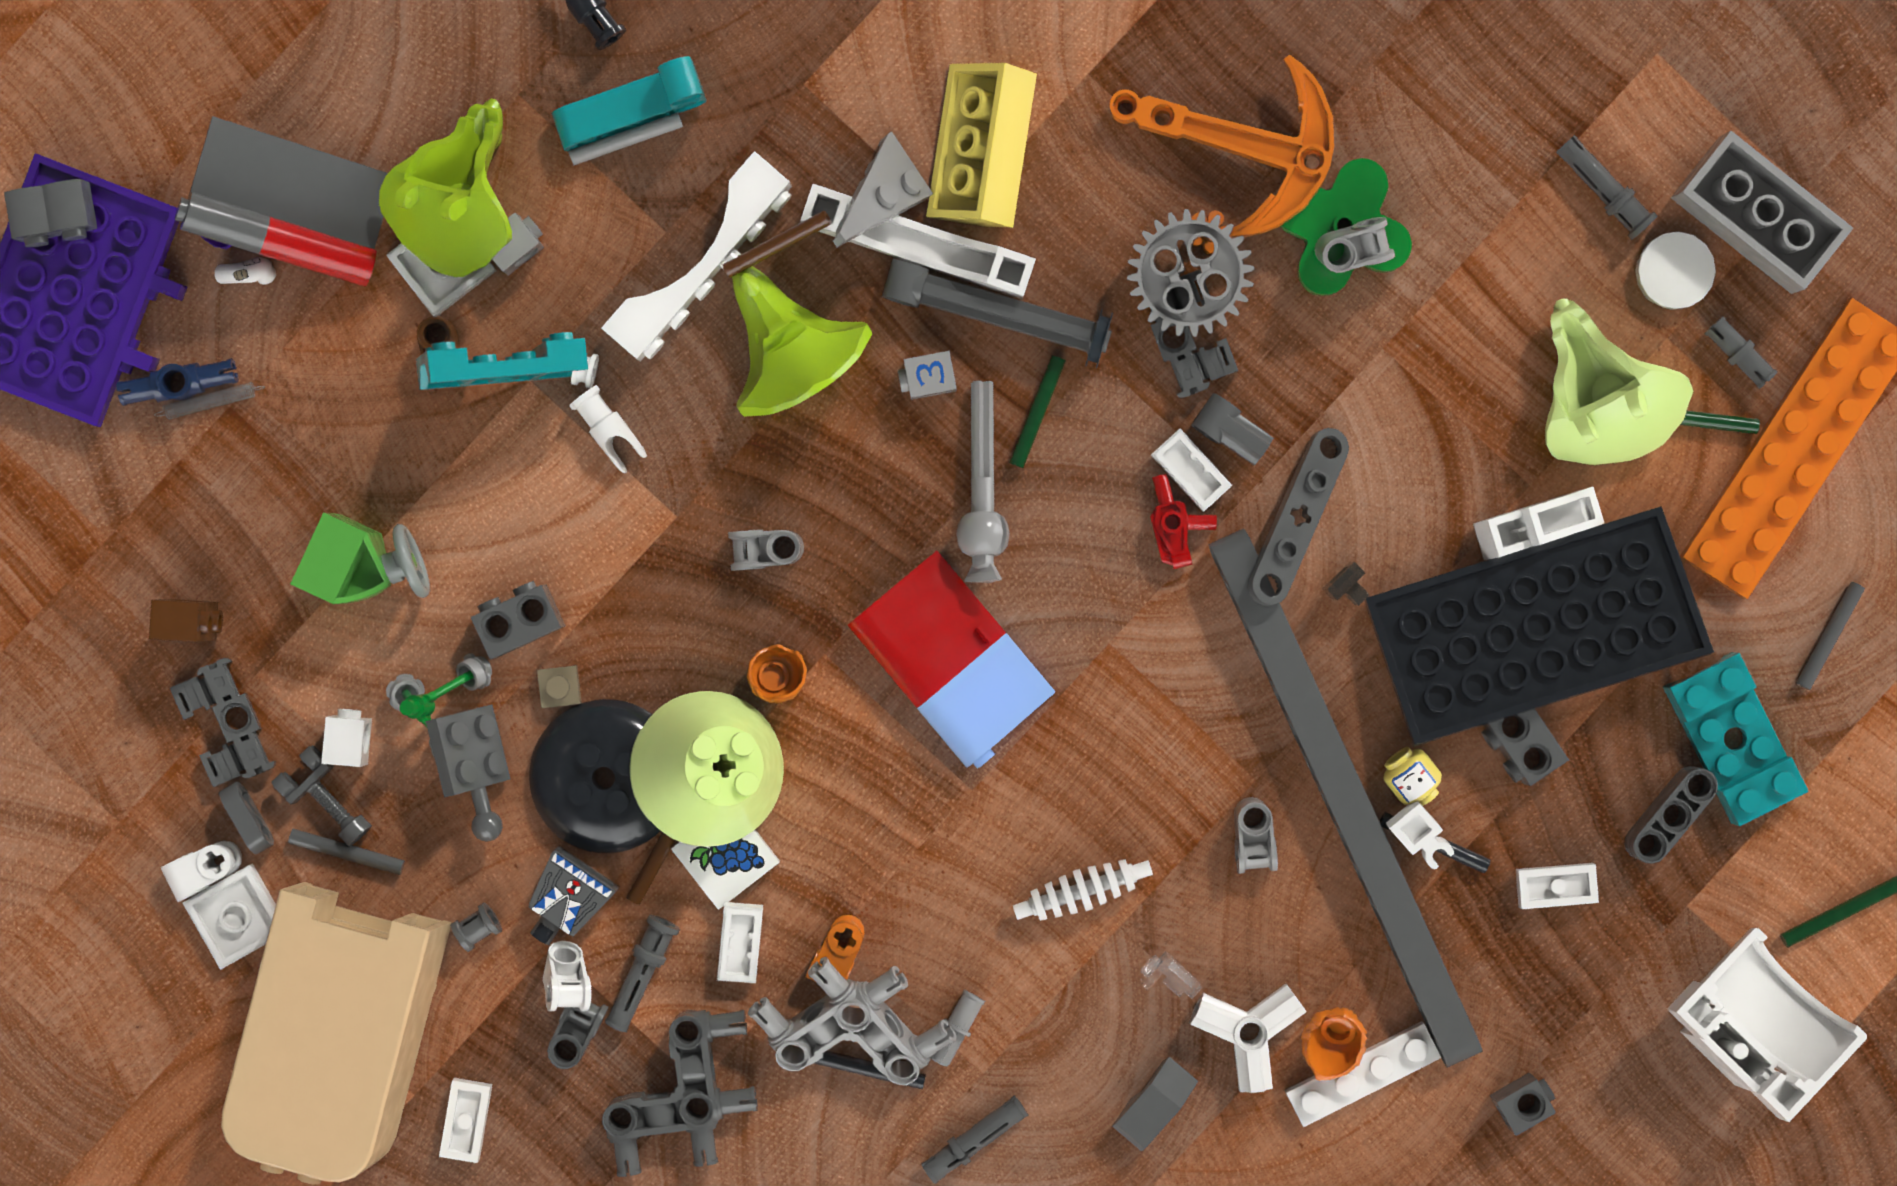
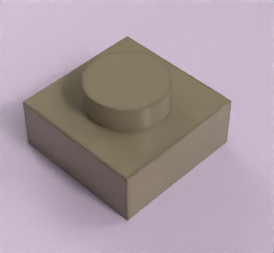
[537,665,582,708]

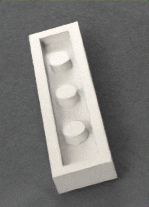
[1285,1021,1441,1127]

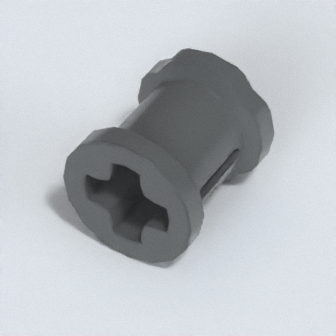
[450,902,502,952]

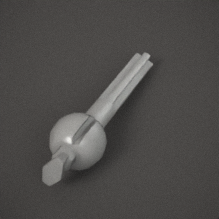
[956,381,1010,583]

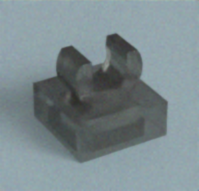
[1322,562,1369,606]

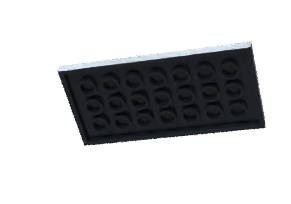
[1364,506,1714,747]

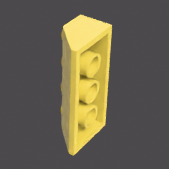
[926,63,1037,228]

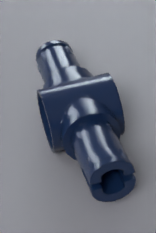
[116,358,239,406]

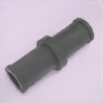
[1704,316,1778,389]

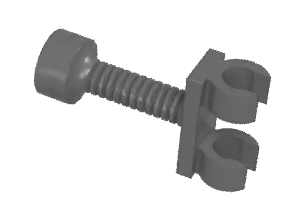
[271,745,372,847]

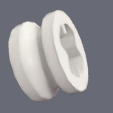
[571,354,599,388]

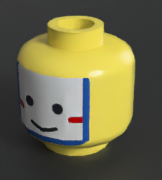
[1383,747,1442,806]

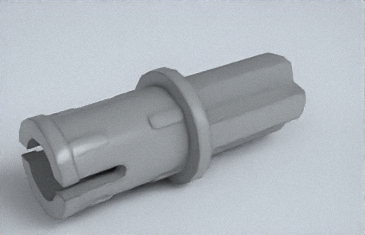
[931,990,986,1067]

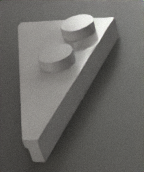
[833,132,933,247]

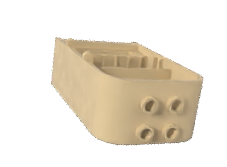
[221,882,452,1184]

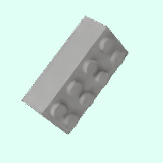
[1671,131,1853,294]

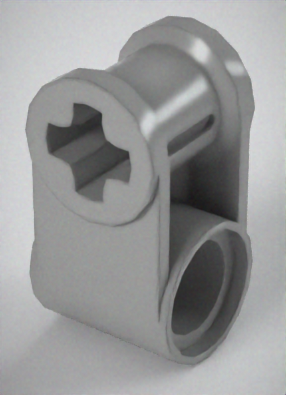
[1315,217,1395,273]
[728,530,804,571]
[1234,797,1278,874]

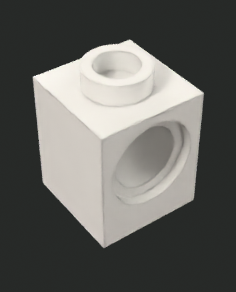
[321,709,372,767]

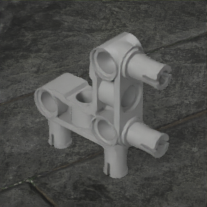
[748,957,957,1085]

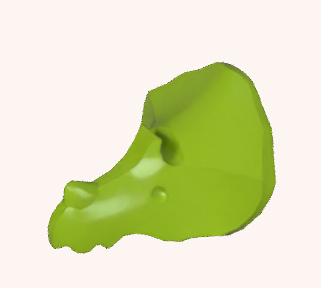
[379,98,512,277]
[732,266,872,417]

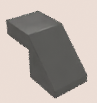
[1112,1057,1198,1151]

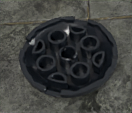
[529,699,661,853]

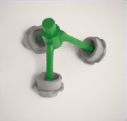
[386,653,492,757]

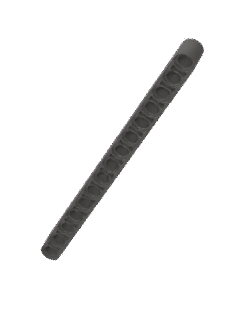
[1208,528,1483,1068]

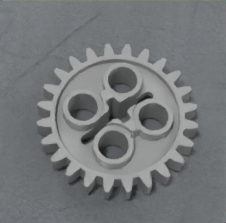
[1127,209,1255,337]

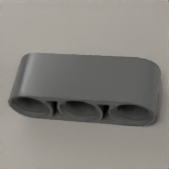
[1624,766,1718,864]

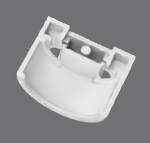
[1667,928,1867,1122]

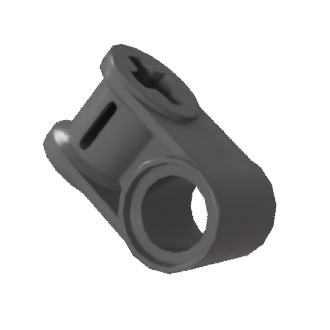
[547,1003,609,1069]

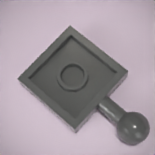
[426,704,511,842]

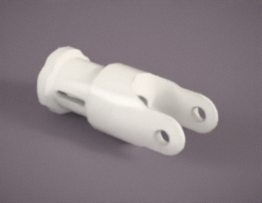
[569,385,647,473]

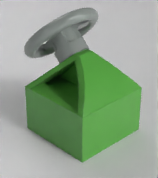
[290,512,430,604]

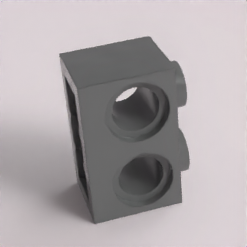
[471,581,566,660]
[1481,709,1569,786]

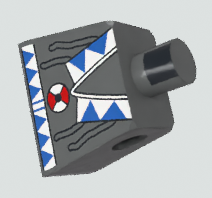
[528,846,620,945]

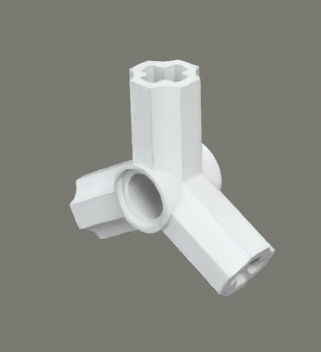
[1189,984,1307,1093]

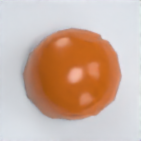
[746,644,807,704]

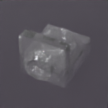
[1140,951,1202,999]

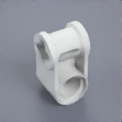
[161,841,242,902]
[543,941,591,1011]

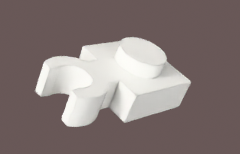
[1386,801,1454,869]

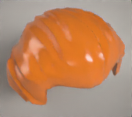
[1301,1007,1368,1081]

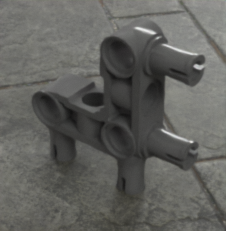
[602,1010,758,1177]

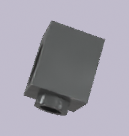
[1489,1073,1556,1136]

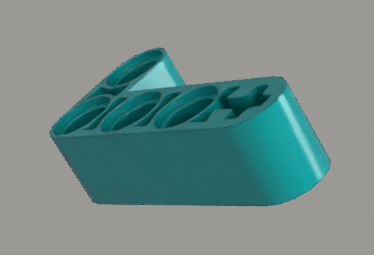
[551,56,707,151]

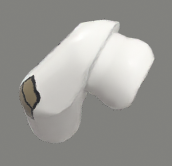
[215,257,276,285]

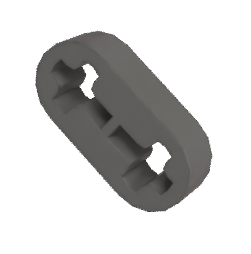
[219,782,274,855]

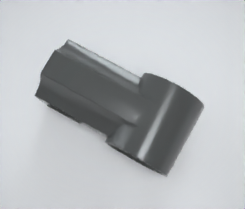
[1191,393,1274,466]

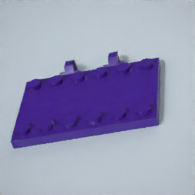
[0,153,188,427]

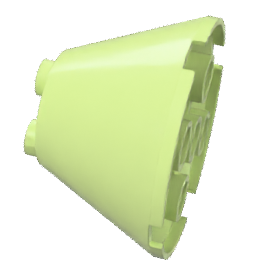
[629,691,784,847]

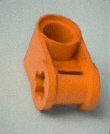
[805,914,865,982]

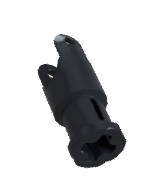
[565,0,626,50]

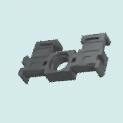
[1150,269,1239,398]
[170,658,277,787]

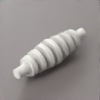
[1013,859,1153,921]

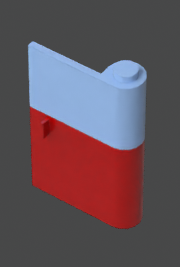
[847,550,1055,769]

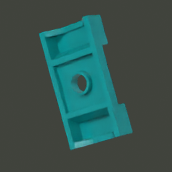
[416,332,588,390]
[1663,652,1809,826]

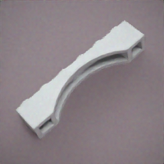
[601,151,792,362]
[800,184,1036,300]

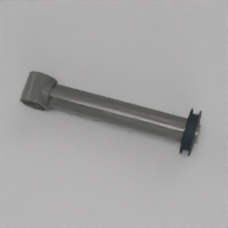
[881,259,1113,369]

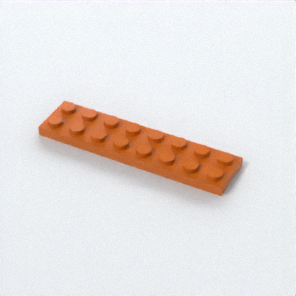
[1680,298,1897,599]

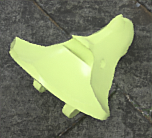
[1545,299,1693,465]

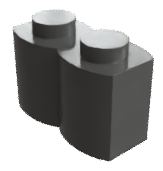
[4,179,97,247]

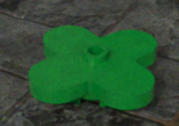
[1280,158,1412,296]

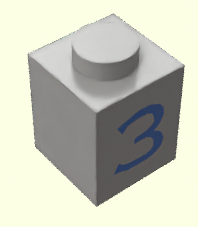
[898,351,957,400]

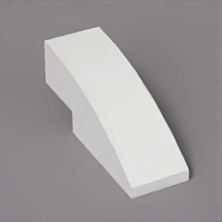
[1473,487,1605,560]

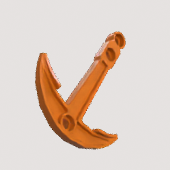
[1110,55,1334,237]

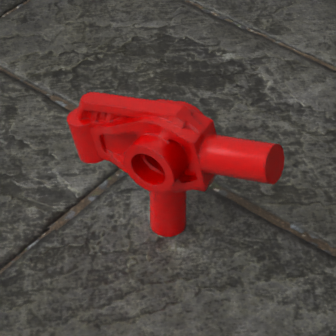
[1150,473,1217,569]

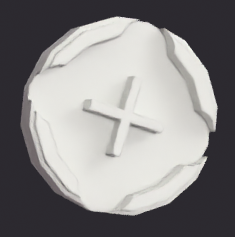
[1635,231,1716,310]

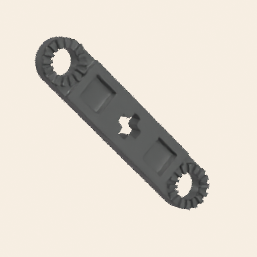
[1247,428,1349,606]

